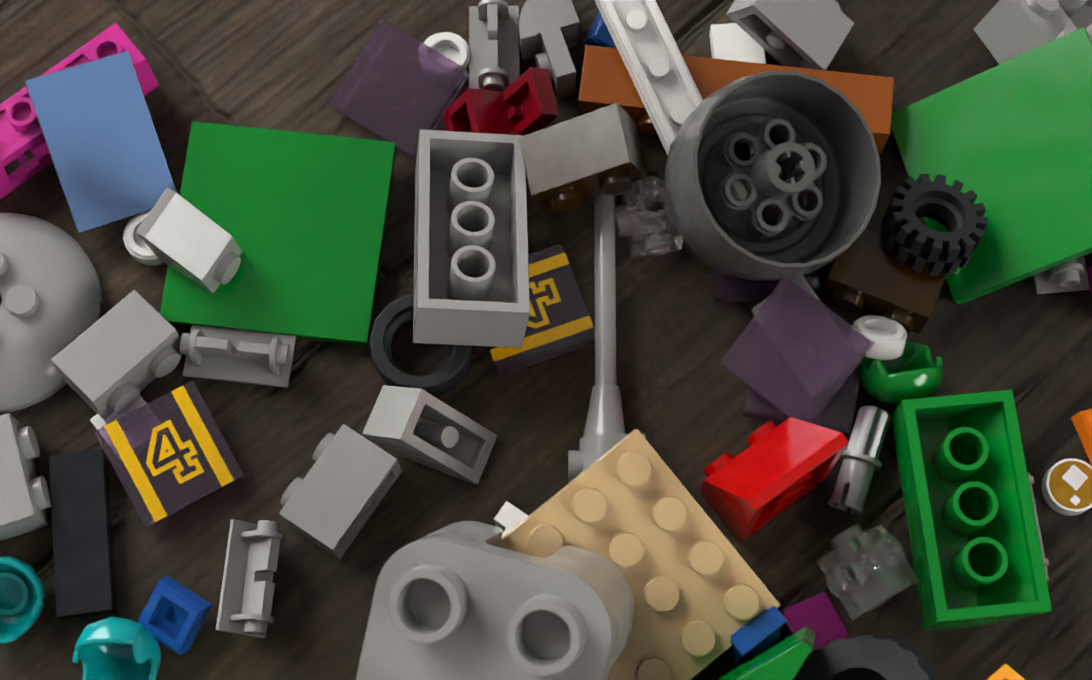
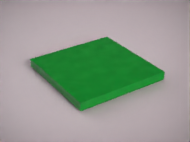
[891,27,1092,305]
[160,121,397,346]

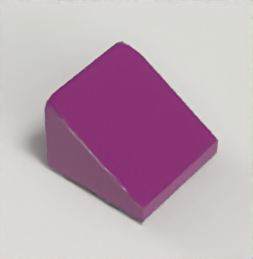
[780,591,851,654]

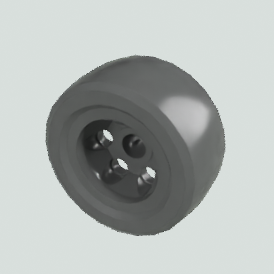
[664,71,881,280]

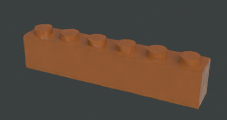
[578,45,894,155]

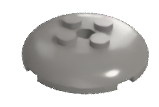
[0,213,103,413]

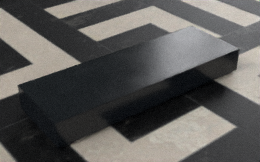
[49,449,117,620]

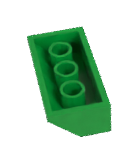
[891,390,1052,631]

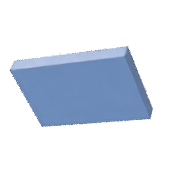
[24,51,177,233]

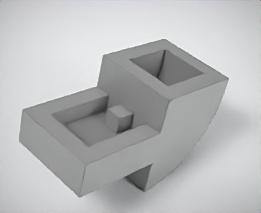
[519,0,579,99]

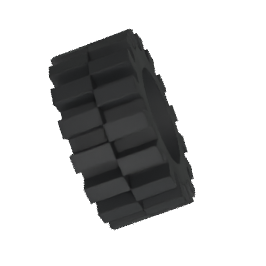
[880,174,988,276]

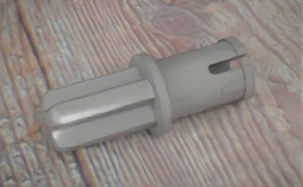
[828,405,890,515]

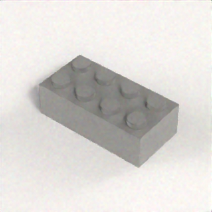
[413,129,530,348]

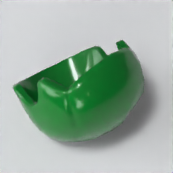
[859,342,943,406]

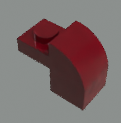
[443,67,559,136]

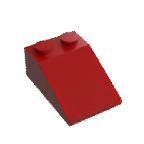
[700,417,849,544]

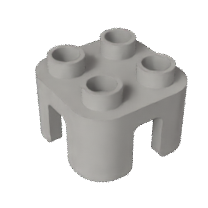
[356,521,635,680]

